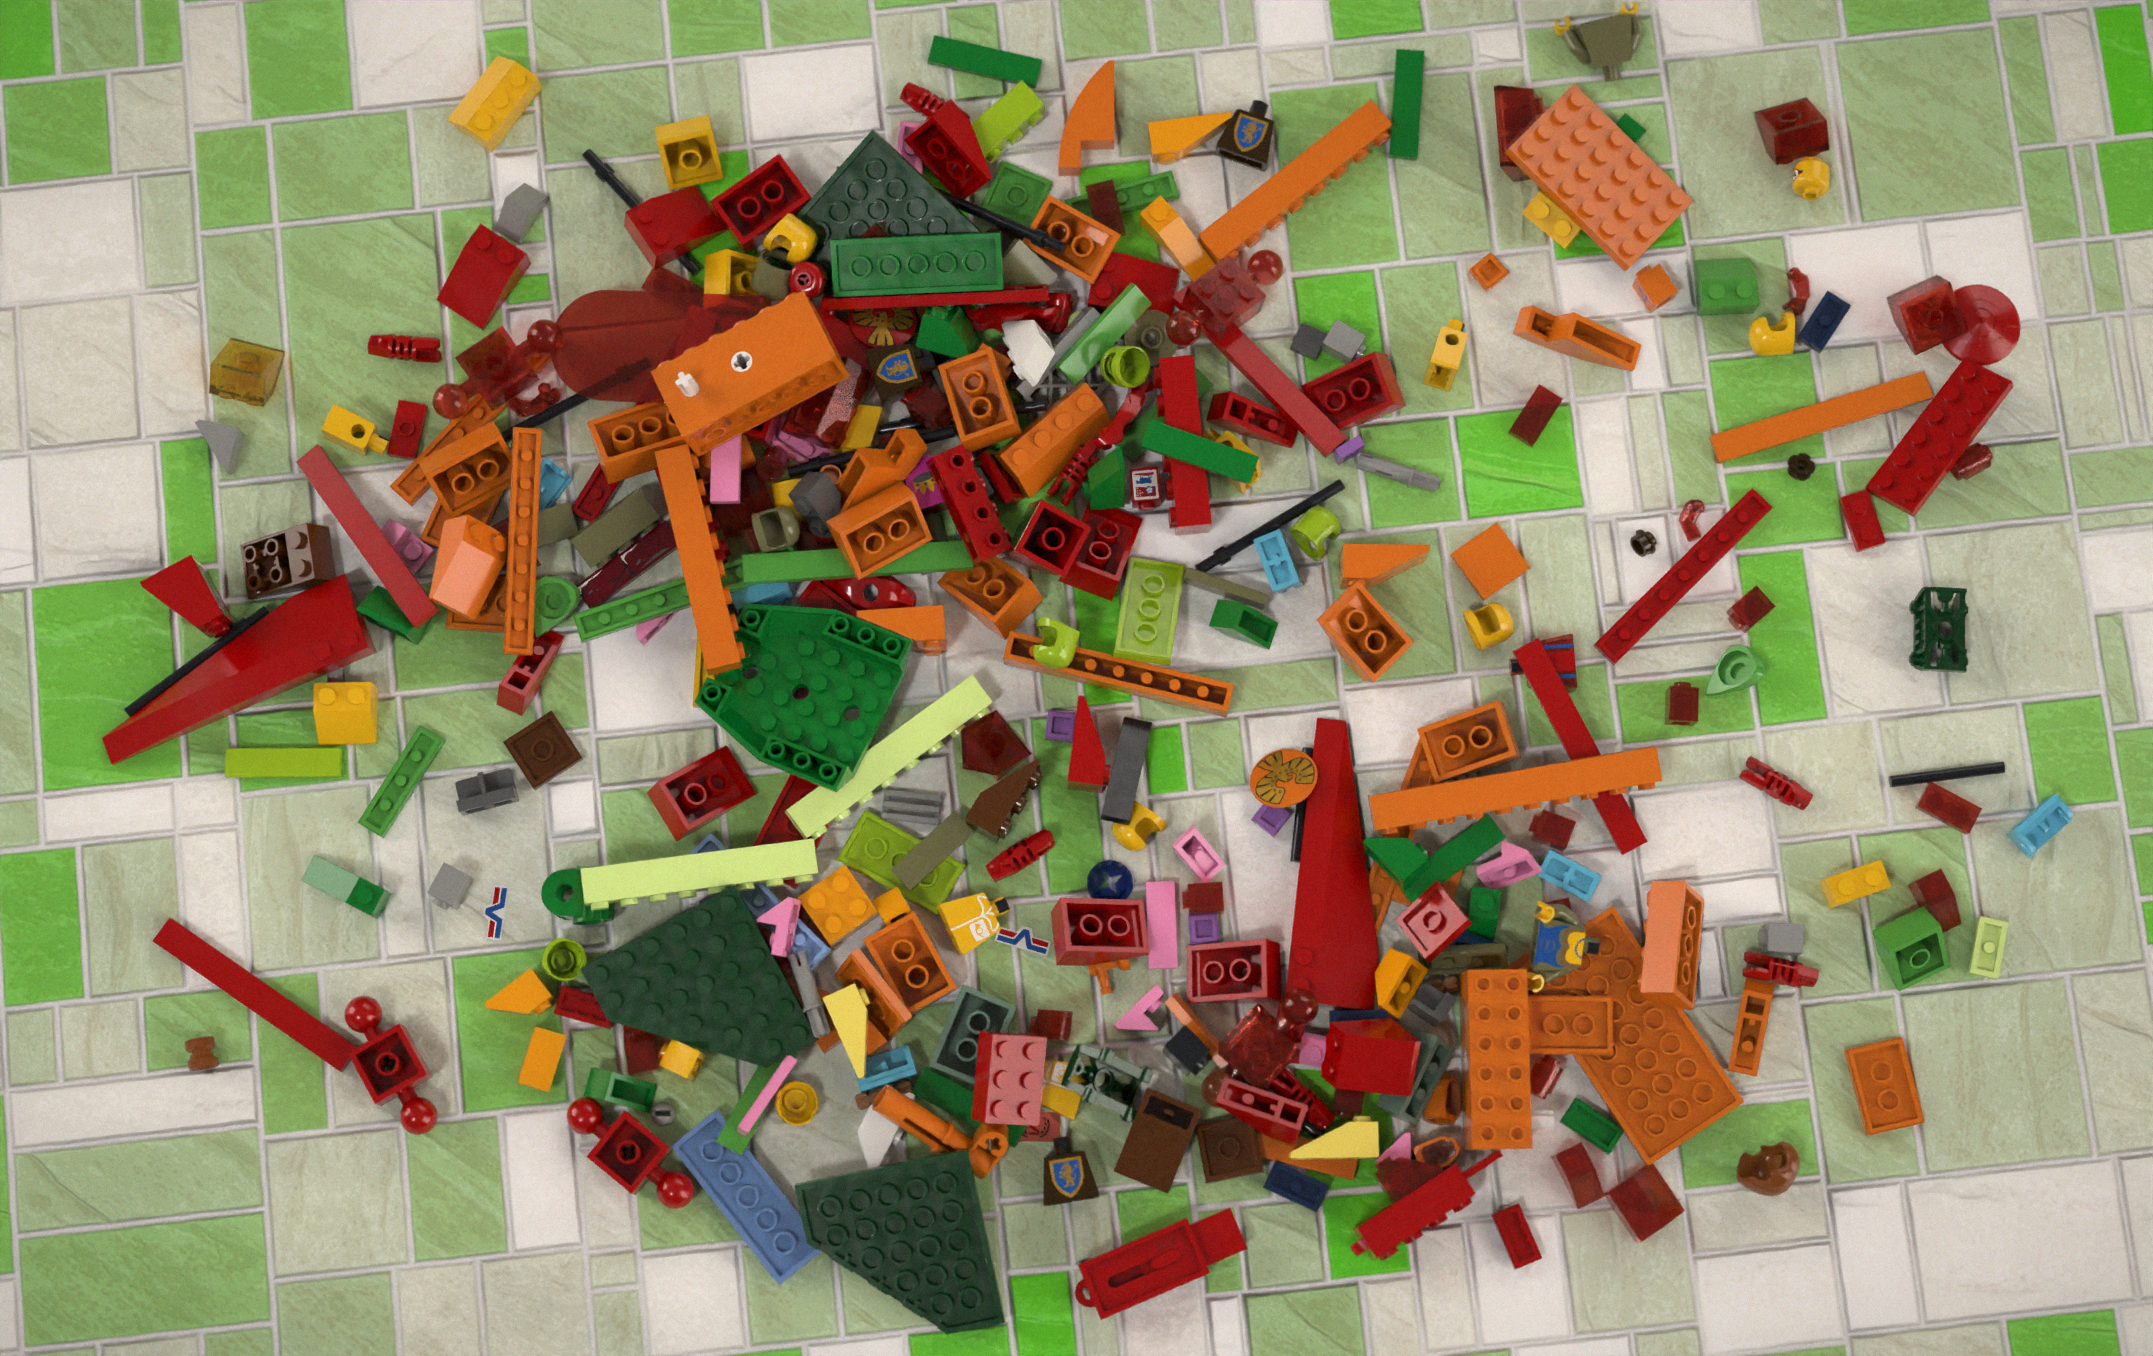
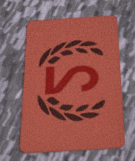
[1019,1112,1060,1141]

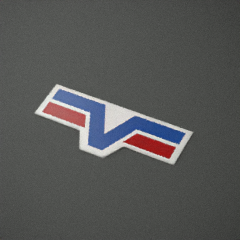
[482,885,509,941]
[994,926,1051,956]

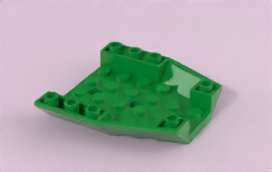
[694,603,912,792]

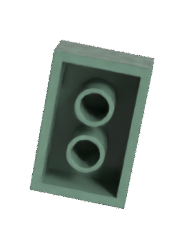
[929,984,1017,1086]

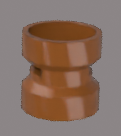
[185,1036,219,1071]

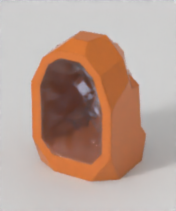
[1423,1076,1461,1125]
[1411,1136,1462,1176]

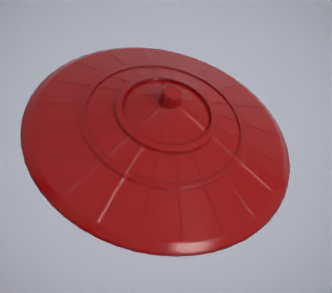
[1937,284,2021,366]

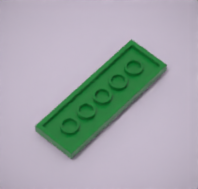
[830,232,1004,297]

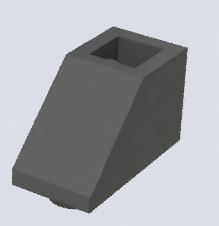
[788,472,841,538]

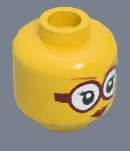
[1793,157,1830,201]

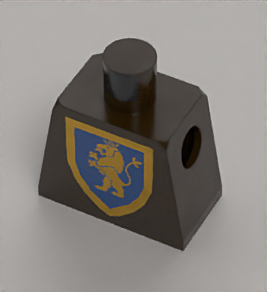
[1215,100,1274,172]
[866,344,936,407]
[1043,1136,1099,1207]

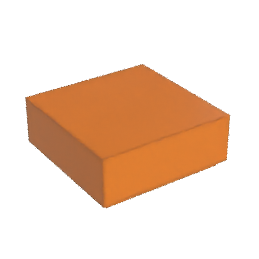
[1469,252,1509,292]

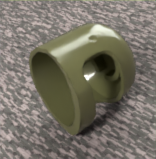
[751,248,797,301]
[752,506,800,553]

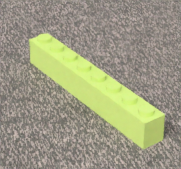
[785,674,992,840]
[580,838,818,911]

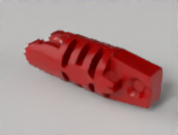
[900,82,970,120]
[367,334,442,363]
[1046,437,1101,507]
[1739,756,1813,810]
[985,829,1055,882]
[1743,951,1819,988]
[1266,1066,1336,1131]

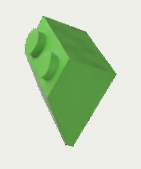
[1693,258,1759,316]
[1872,906,1950,991]

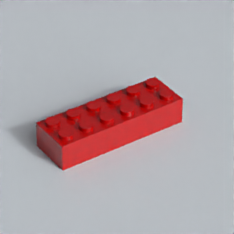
[1153,355,1212,536]

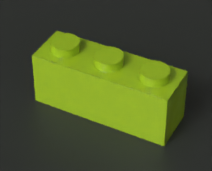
[971,80,1045,163]

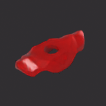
[965,304,1060,334]
[1093,377,1154,450]
[824,575,917,611]

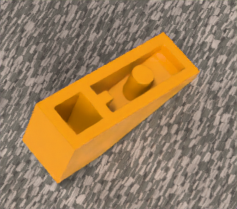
[1148,112,1232,165]
[1139,195,1216,283]

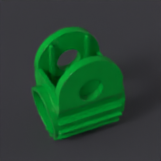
[541,866,615,925]

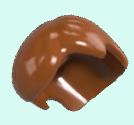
[1736,1141,1800,1196]

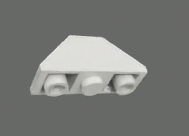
[1001,320,1055,387]
[857,1092,916,1168]

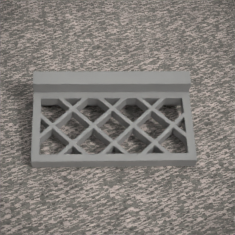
[1009,307,1125,416]

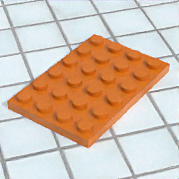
[1505,84,1693,272]

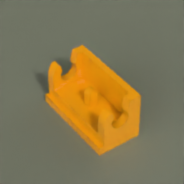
[517,1026,567,1092]

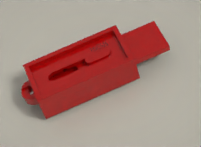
[1350,1150,1503,1261]
[1075,1208,1248,1320]

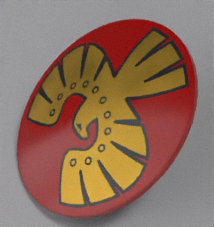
[849,307,917,348]

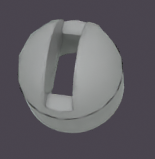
[651,1102,676,1126]

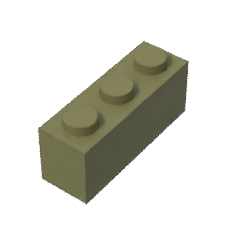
[569,488,660,568]

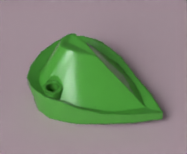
[534,575,581,637]
[1705,644,1765,696]

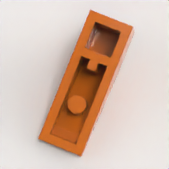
[1728,978,1775,1077]

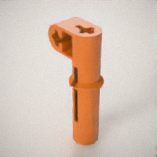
[872,1085,1008,1179]

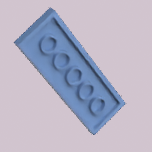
[671,1110,822,1285]

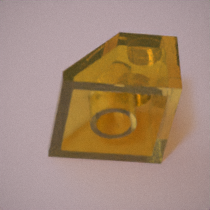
[209,338,285,407]

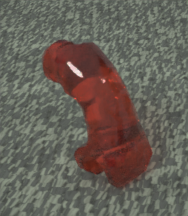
[1782,267,1810,317]
[509,383,561,417]

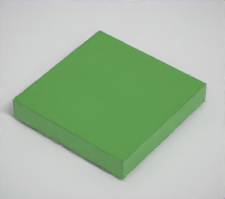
[981,160,1053,227]

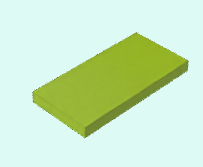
[1113,556,1185,666]
[836,810,966,916]

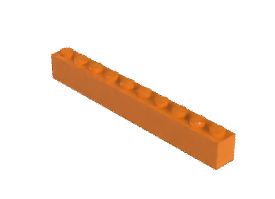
[1368,746,1662,835]

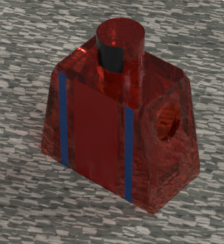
[1509,634,1577,693]

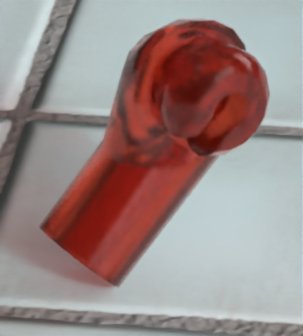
[1679,499,1705,542]

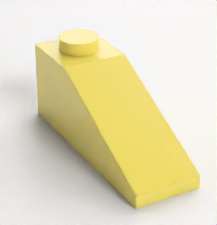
[823,983,870,1080]
[1289,1116,1379,1160]

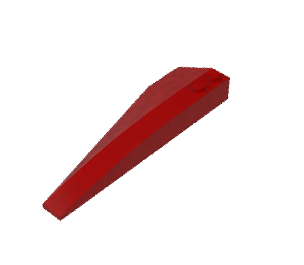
[102,574,377,765]
[1285,718,1379,1010]

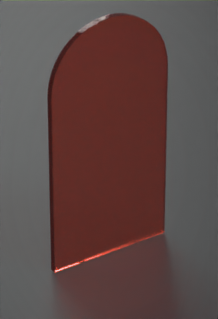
[550,290,766,404]

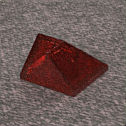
[961,710,1031,782]

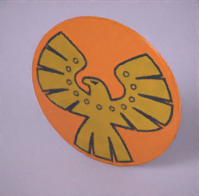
[1250,749,1318,808]

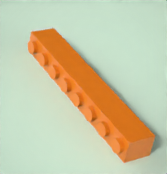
[1198,99,1392,268]
[654,444,746,676]
[1003,631,1234,718]

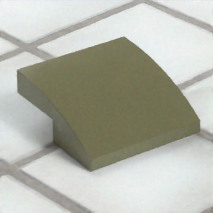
[1000,239,1058,306]

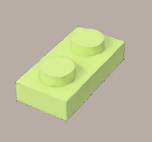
[1967,916,2009,980]

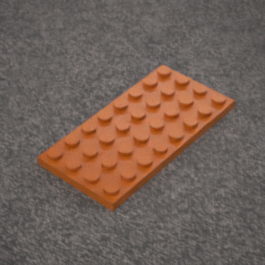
[1517,906,1744,1166]

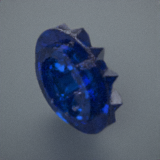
[1087,859,1133,899]

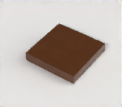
[503,710,583,790]
[1195,1117,1264,1184]

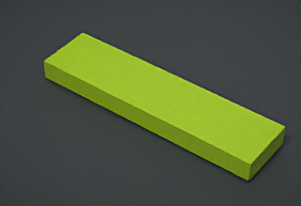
[225,748,343,778]

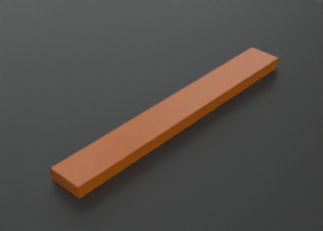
[390,323,567,507]
[1709,371,1933,464]
[503,427,542,656]
[1368,737,1434,936]

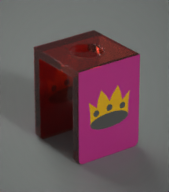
[903,454,948,515]

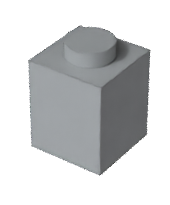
[1321,319,1367,364]
[427,862,474,910]
[1758,922,1804,956]

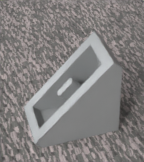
[495,183,549,244]
[195,420,245,475]

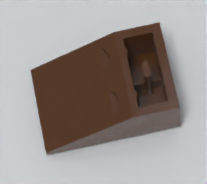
[240,523,336,600]
[965,759,1042,843]
[1114,1088,1202,1194]

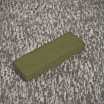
[1183,567,1268,610]
[891,811,974,892]
[1418,943,1508,975]

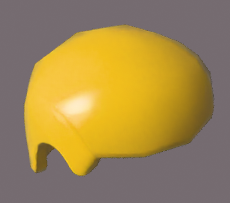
[774,1080,819,1127]

